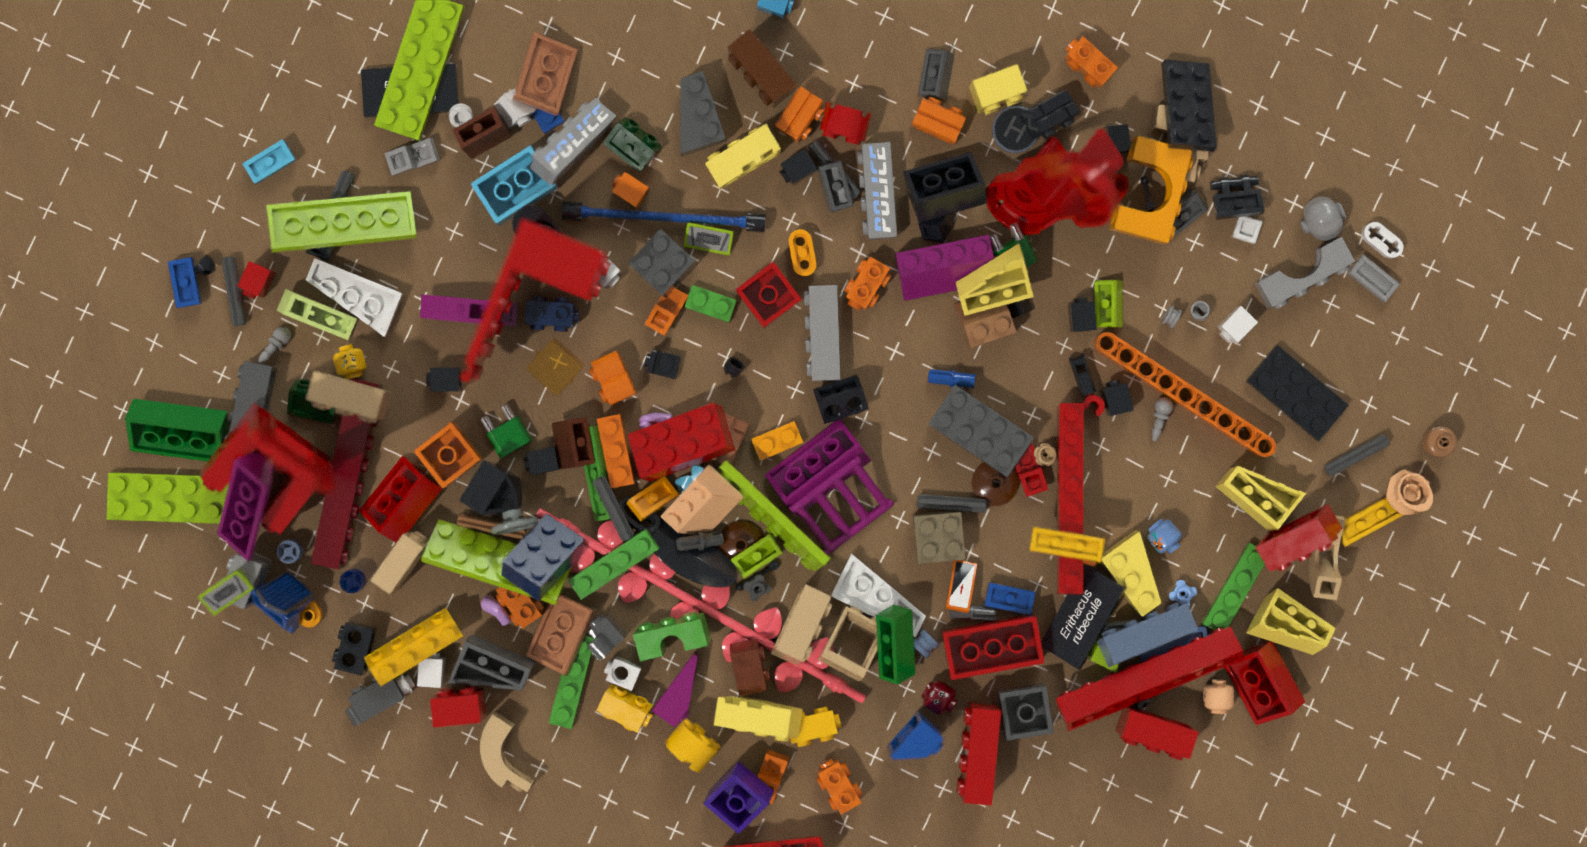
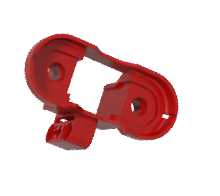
[985,128,1129,235]

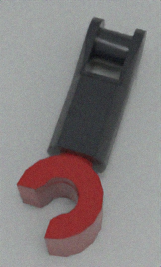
[1069,353,1105,417]

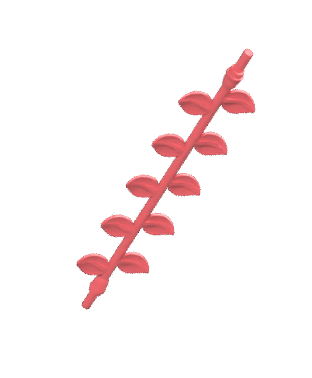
[536,508,866,704]

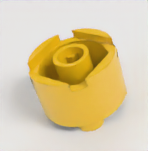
[664,718,721,773]

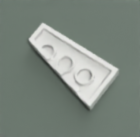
[306,258,403,337]
[831,553,926,637]

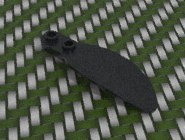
[619,496,738,588]

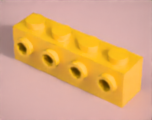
[364,608,463,686]

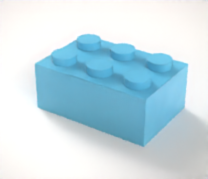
[471,145,559,226]

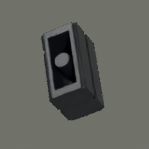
[1021,89,1080,140]

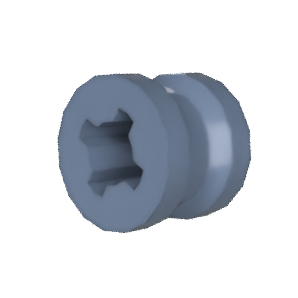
[276,539,304,564]
[914,629,940,658]

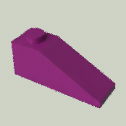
[652,652,699,728]

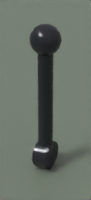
[1140,176,1156,212]
[736,561,779,591]

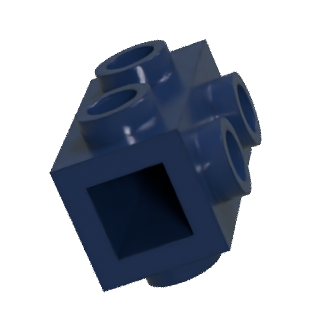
[525,296,579,332]

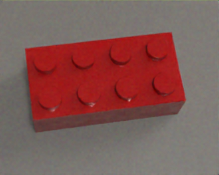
[627,402,736,482]
[941,614,1045,680]
[956,702,1001,806]

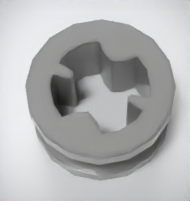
[1161,305,1182,329]

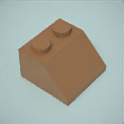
[954,302,1016,349]

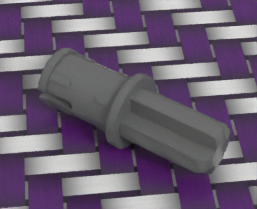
[676,530,724,551]
[949,603,996,622]

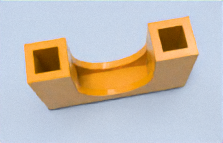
[1109,136,1193,244]

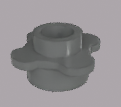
[743,574,771,601]

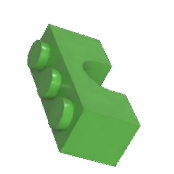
[633,611,711,661]

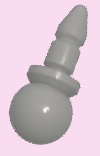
[258,326,292,364]
[1152,397,1174,441]

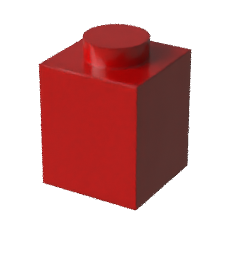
[237,261,276,299]

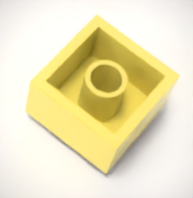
[969,64,1027,115]

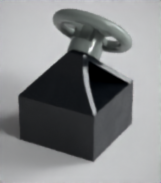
[459,460,538,534]

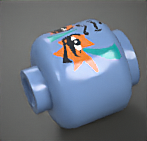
[1147,519,1182,554]

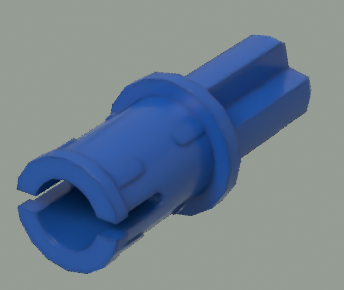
[928,369,975,388]

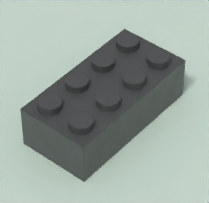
[929,385,1034,477]

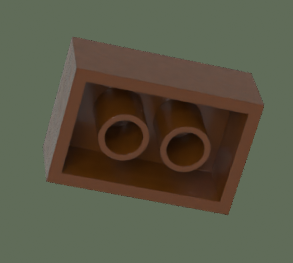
[727,29,796,108]

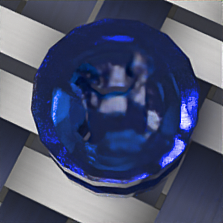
[339,569,366,594]

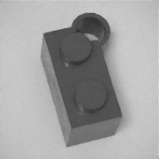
[587,613,628,661]
[345,677,404,727]

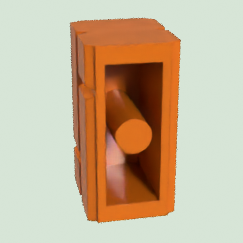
[774,86,825,143]
[911,97,966,145]

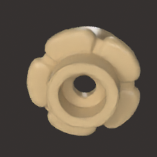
[1034,443,1056,466]

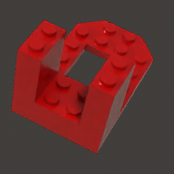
[460,219,611,383]
[201,402,337,534]

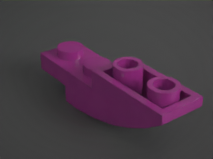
[420,294,518,327]

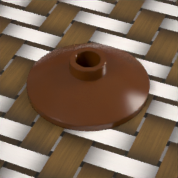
[972,462,1019,506]
[718,521,763,567]

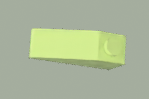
[277,289,357,340]

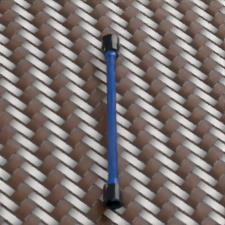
[562,201,766,233]

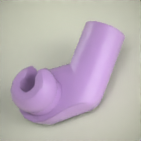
[639,413,672,429]
[481,595,511,626]

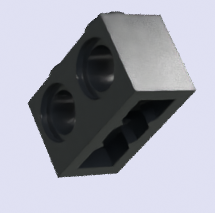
[813,374,869,424]
[332,621,377,676]

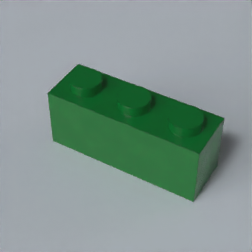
[876,604,915,685]

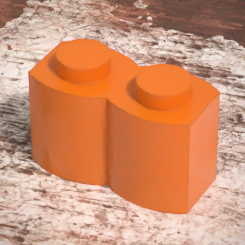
[589,351,637,406]

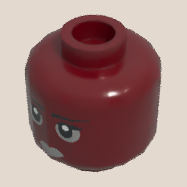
[921,680,958,716]

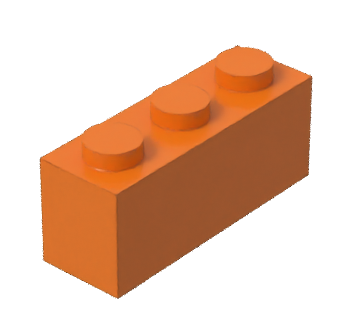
[597,414,636,489]

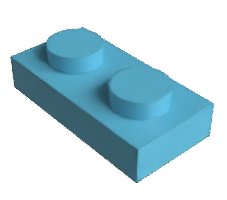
[242,139,296,185]

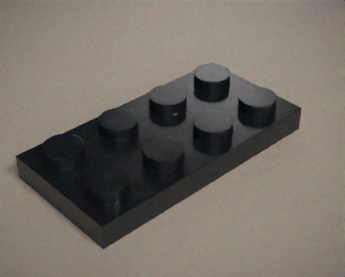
[1161,59,1217,152]
[1246,345,1349,441]

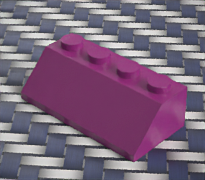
[895,235,994,301]
[765,419,872,518]
[217,452,273,561]

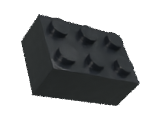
[903,152,987,223]

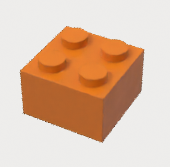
[414,422,484,489]

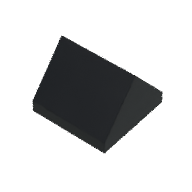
[1006,299,1033,319]

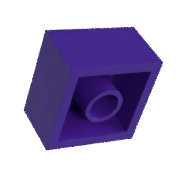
[703,761,774,834]

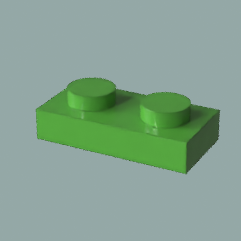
[685,285,737,323]

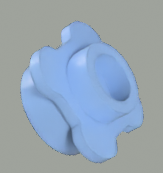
[1169,580,1197,607]

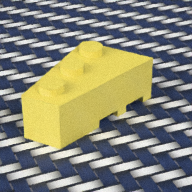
[705,124,781,190]
[956,244,1034,316]
[1215,466,1306,532]
[1101,530,1161,617]
[1246,588,1336,655]
[714,695,803,742]

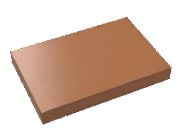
[512,32,578,116]
[526,594,596,676]

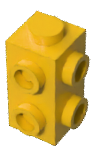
[596,683,653,733]
[790,707,842,747]

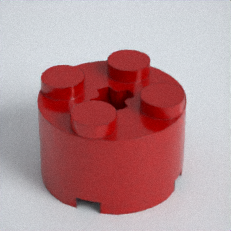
[819,102,872,145]

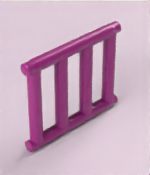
[789,456,894,555]

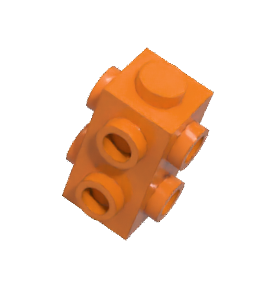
[1064,37,1118,88]
[844,256,891,311]
[496,587,544,629]
[816,758,863,815]

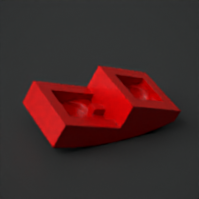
[1015,443,1048,497]

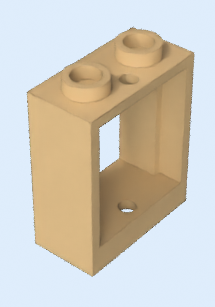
[370,531,428,594]
[817,606,878,681]

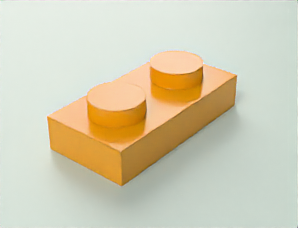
[751,421,803,461]
[627,477,679,522]

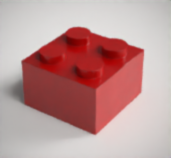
[735,261,802,328]
[430,686,487,728]

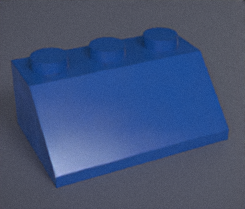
[887,711,944,760]

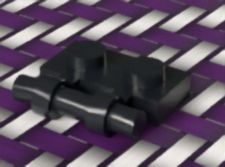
[1210,175,1265,220]

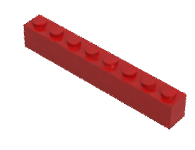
[1057,403,1084,595]
[1056,627,1243,732]

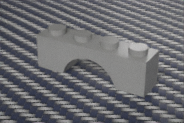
[1254,237,1355,309]

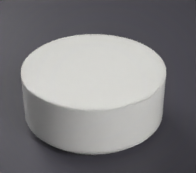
[449,103,473,127]

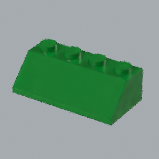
[125,398,229,462]

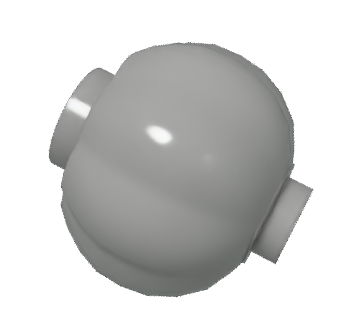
[1300,196,1346,241]

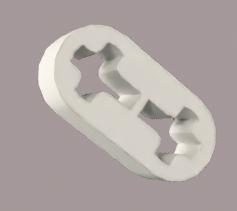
[1361,222,1404,258]

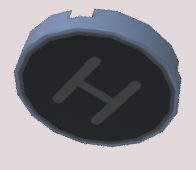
[992,106,1037,154]

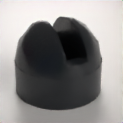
[194,254,216,275]
[724,357,744,378]

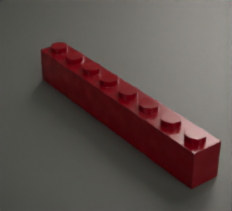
[310,378,382,570]

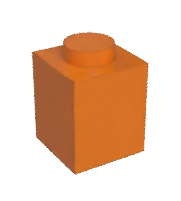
[611,172,650,209]

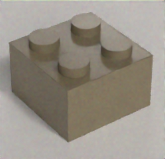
[912,511,965,564]

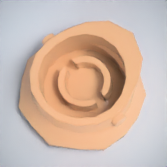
[1386,470,1433,515]

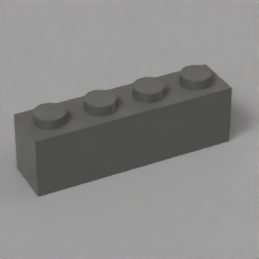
[224,361,277,453]

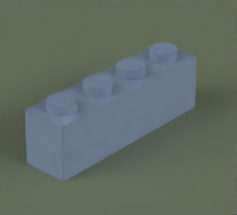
[1097,603,1199,668]

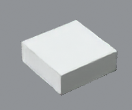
[1231,216,1263,244]

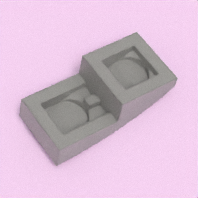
[384,138,441,176]

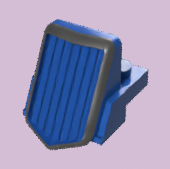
[251,572,315,634]

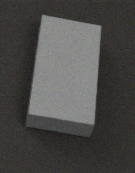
[1347,255,1400,303]

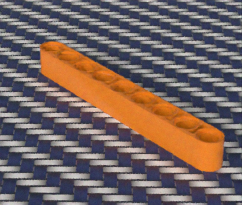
[1094,332,1276,457]

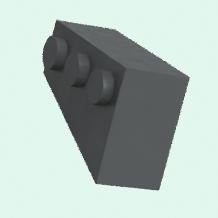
[680,71,726,157]
[448,634,535,690]

